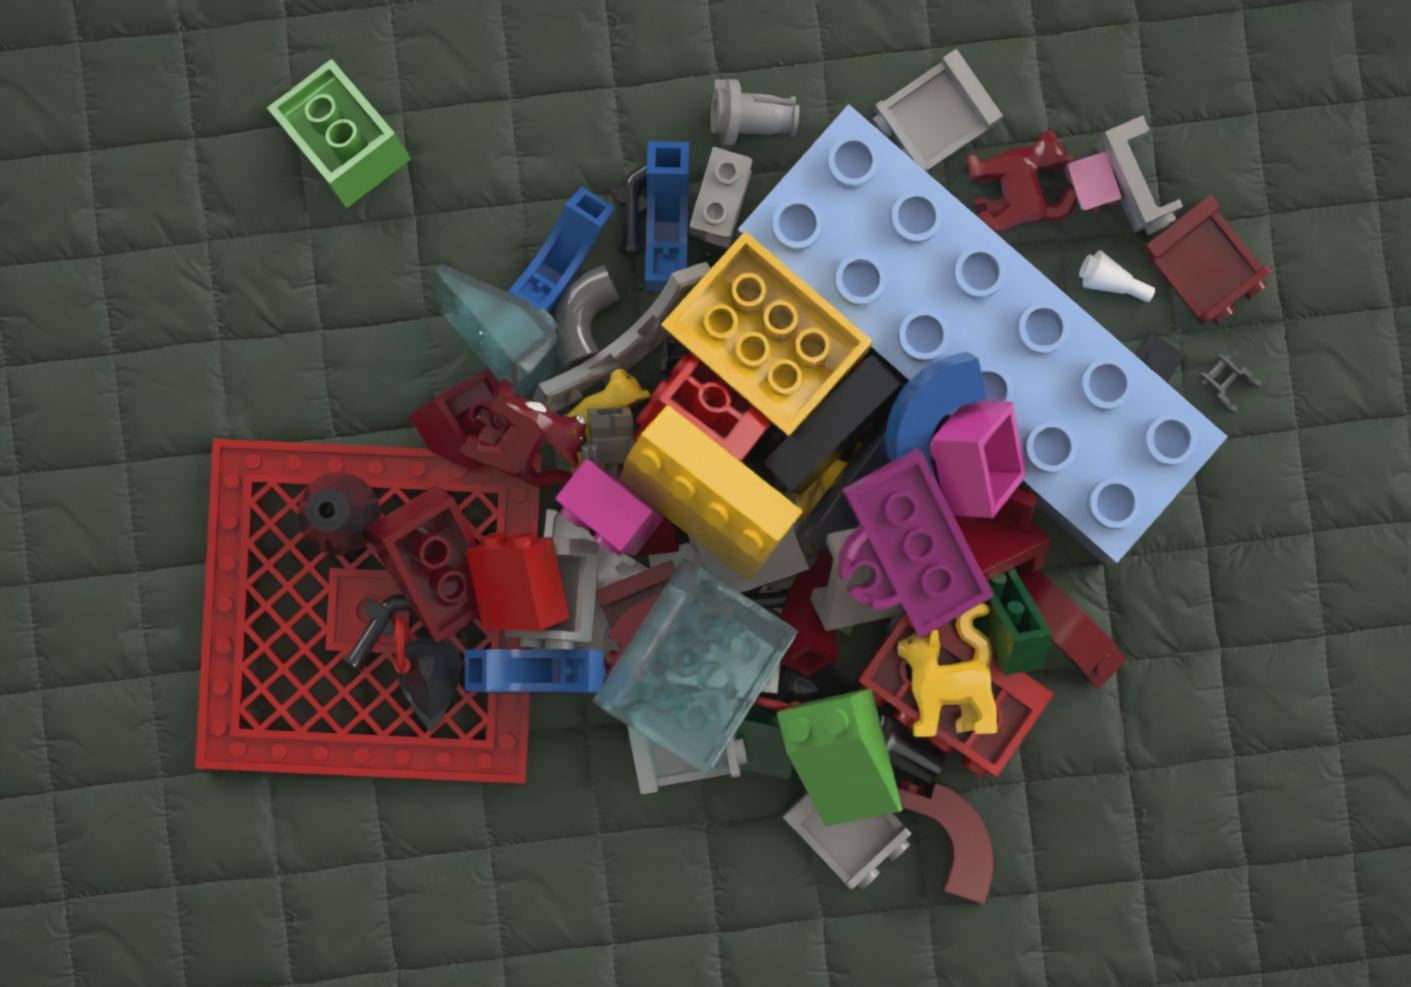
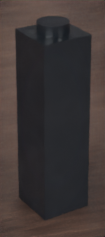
[763,355,904,495]
[797,411,892,559]

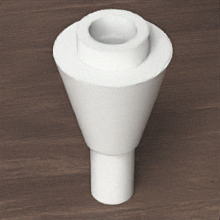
[1079,250,1155,303]

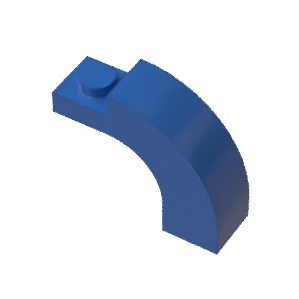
[645,141,689,291]
[502,186,616,324]
[886,351,987,480]
[465,649,605,692]

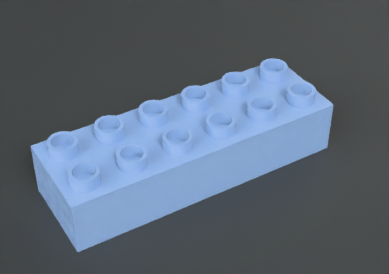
[737,104,1228,565]

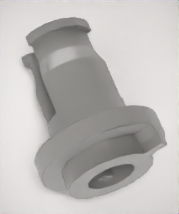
[710,79,799,146]

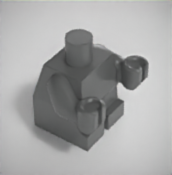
[581,406,636,478]

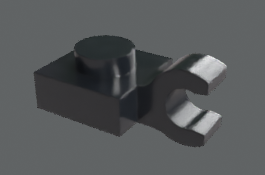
[1135,333,1185,383]

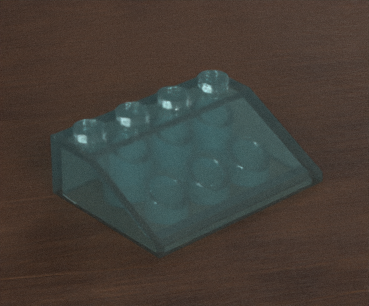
[434,264,558,398]
[593,558,799,775]

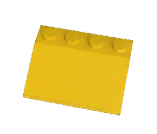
[661,231,873,437]
[619,405,803,583]

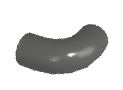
[550,264,622,372]

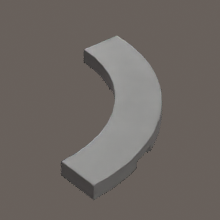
[533,262,711,412]

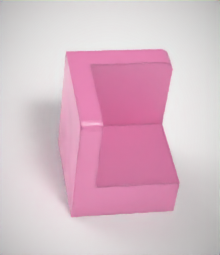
[1062,152,1122,211]

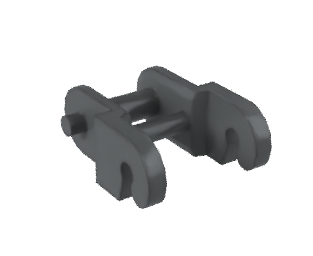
[1199,353,1262,414]

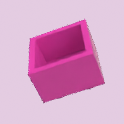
[930,400,1026,518]
[555,459,665,557]

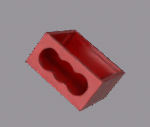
[466,532,570,631]

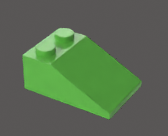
[267,59,411,209]
[777,688,903,826]

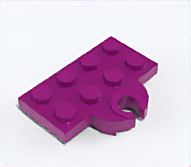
[837,448,993,638]

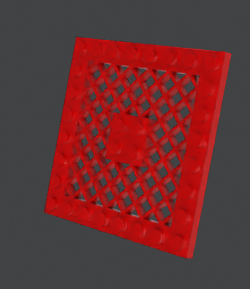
[195,439,542,784]

